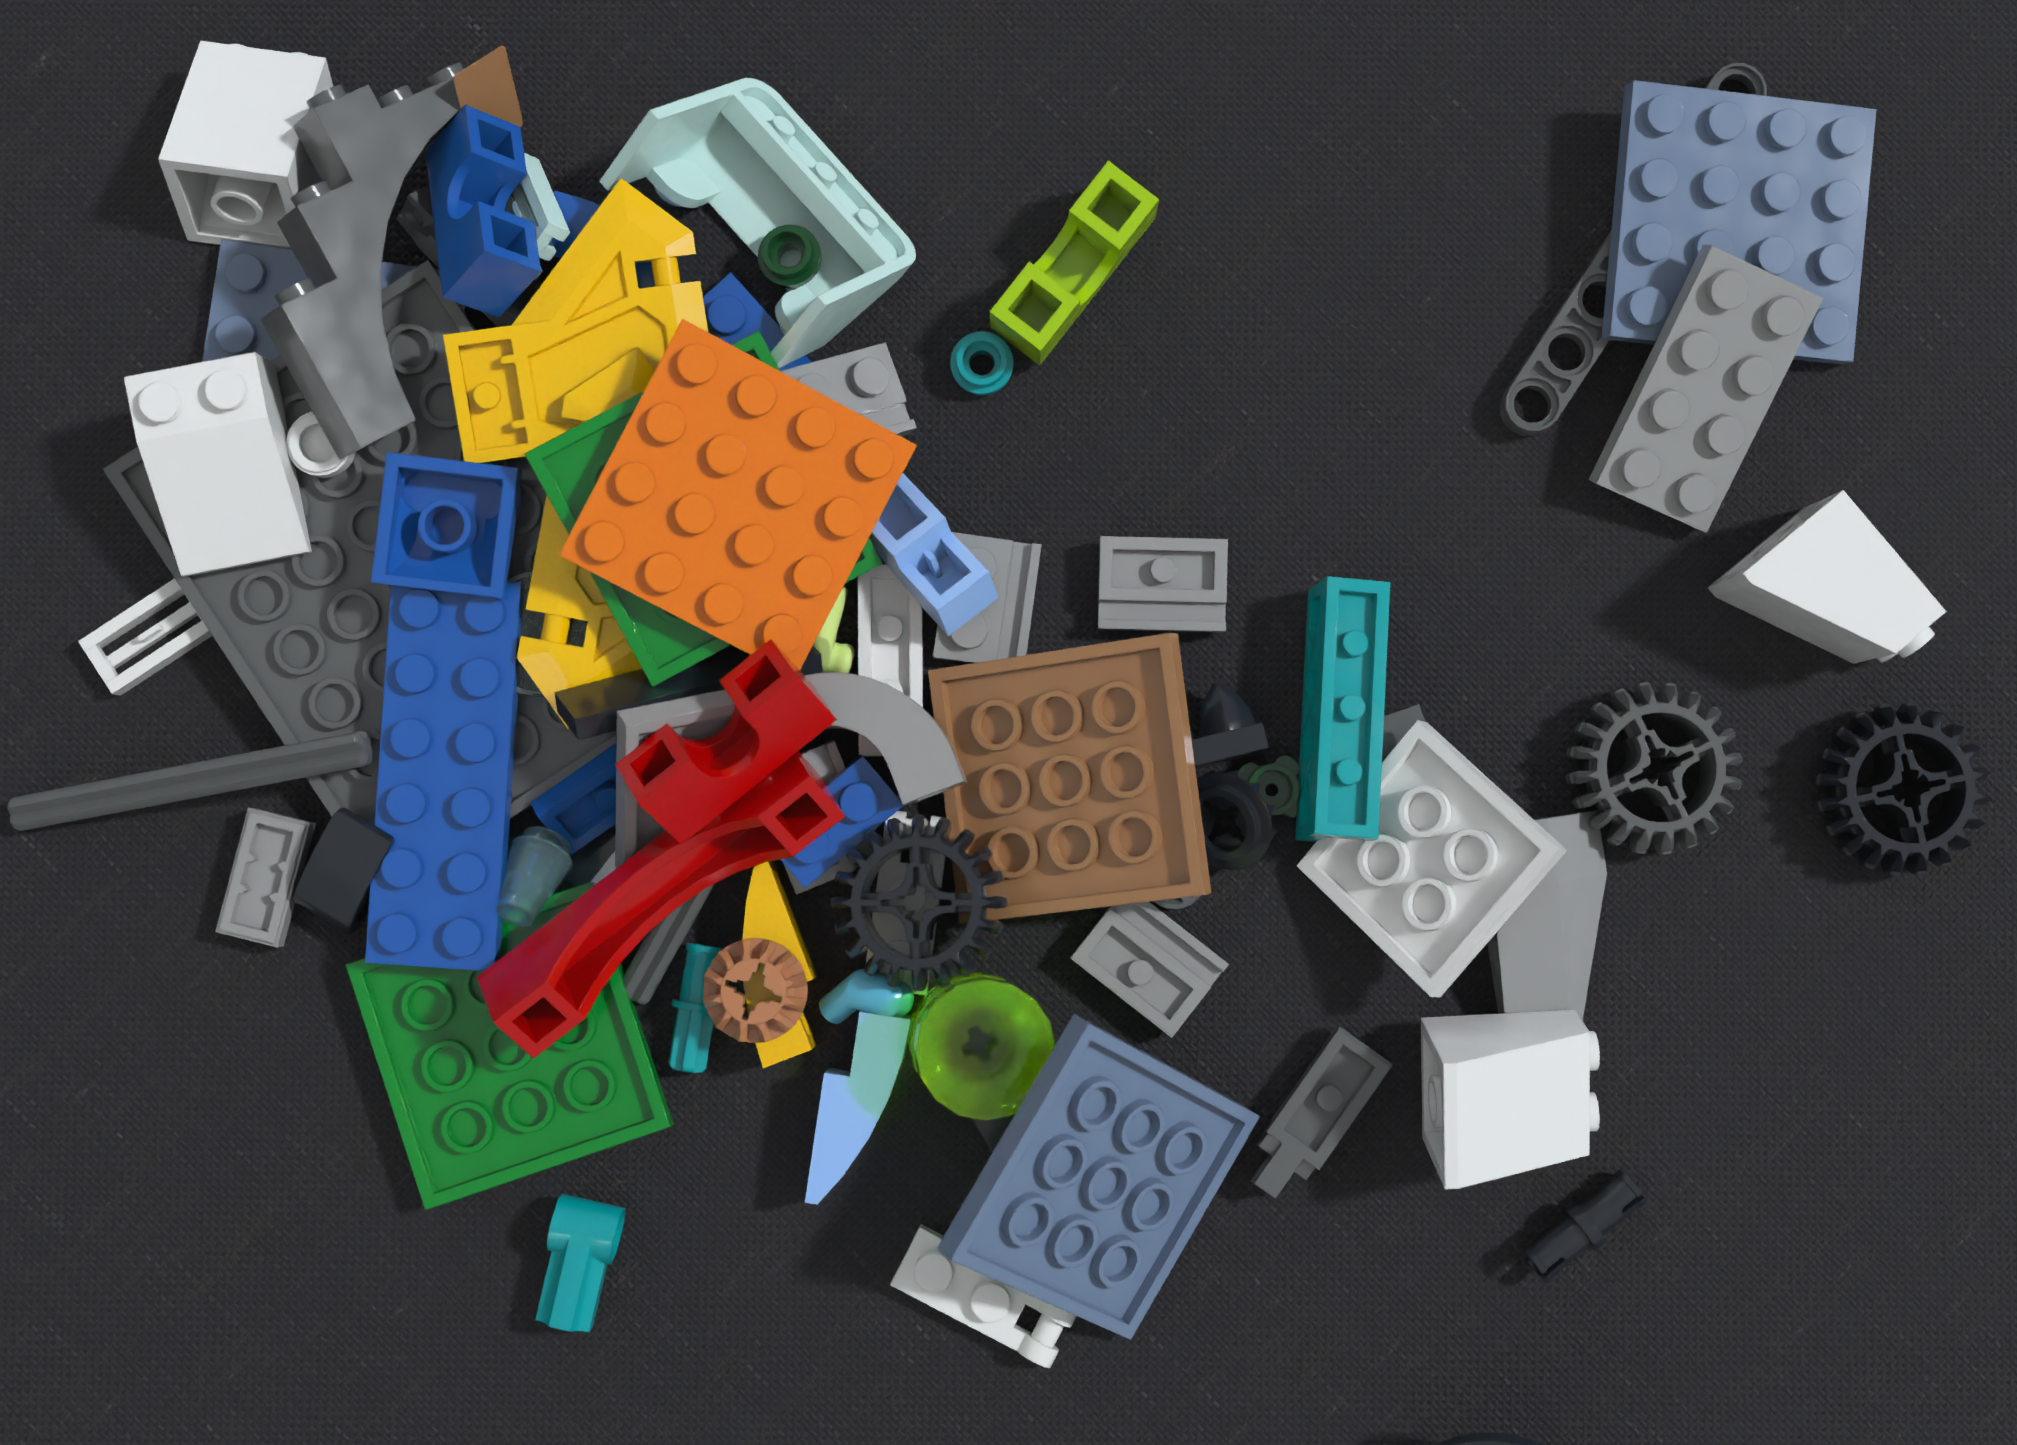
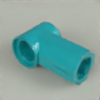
[536,1193,626,1332]

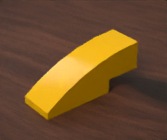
[742,860,818,1068]

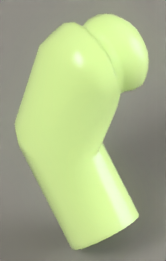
[813,587,855,673]

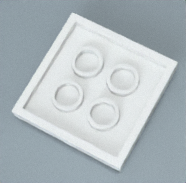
[1297,720,1567,997]

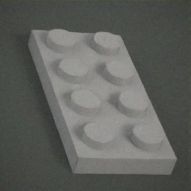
[1589,244,1823,533]

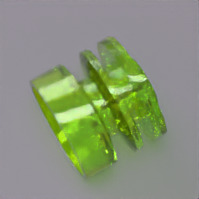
[908,972,1055,1121]

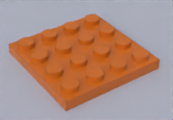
[559,319,917,670]

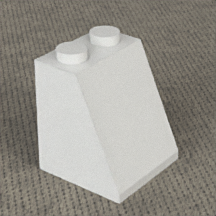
[158,41,333,249]
[1708,490,1947,664]
[1421,1010,1600,1189]

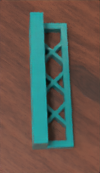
[1295,576,1390,842]

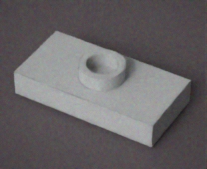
[216,807,316,947]

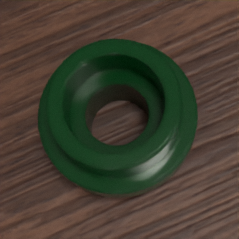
[758,225,822,288]

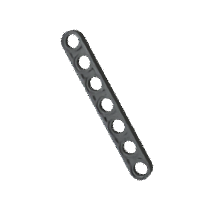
[1500,63,1767,436]

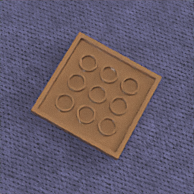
[928,633,1212,924]

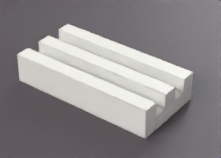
[78,578,212,696]

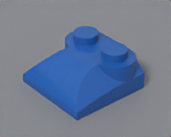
[371,452,523,599]

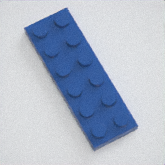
[365,582,526,971]

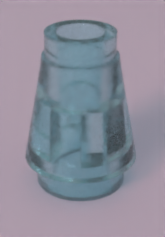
[497,826,572,926]

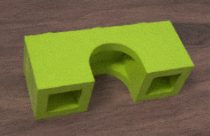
[990,161,1159,366]

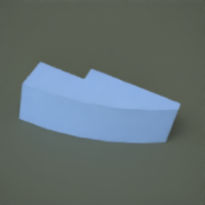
[869,473,999,636]
[805,1011,913,1205]

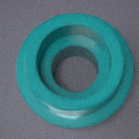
[950,331,1013,396]

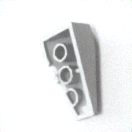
[1487,810,1607,1021]

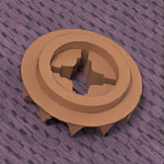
[703,938,808,1043]

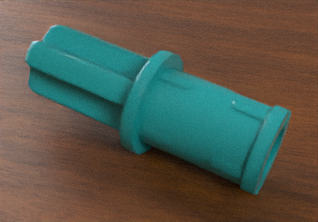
[669,943,724,1073]

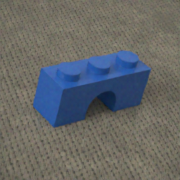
[425,104,541,317]

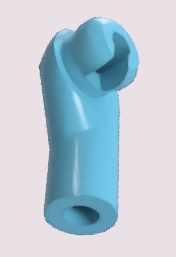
[819,968,914,1024]

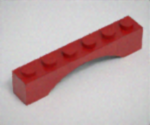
[477,751,845,1059]

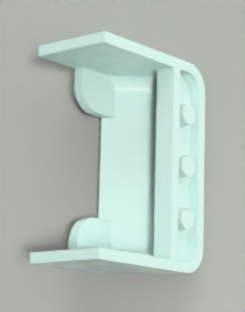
[599,78,916,368]

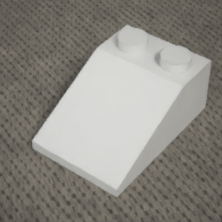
[124,352,312,577]

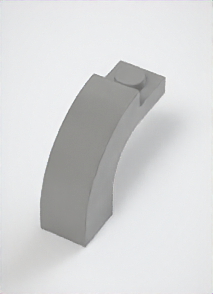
[805,672,968,806]

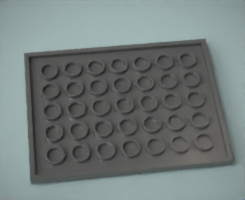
[103,260,617,825]

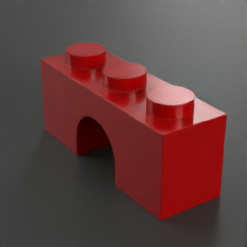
[615,639,837,845]

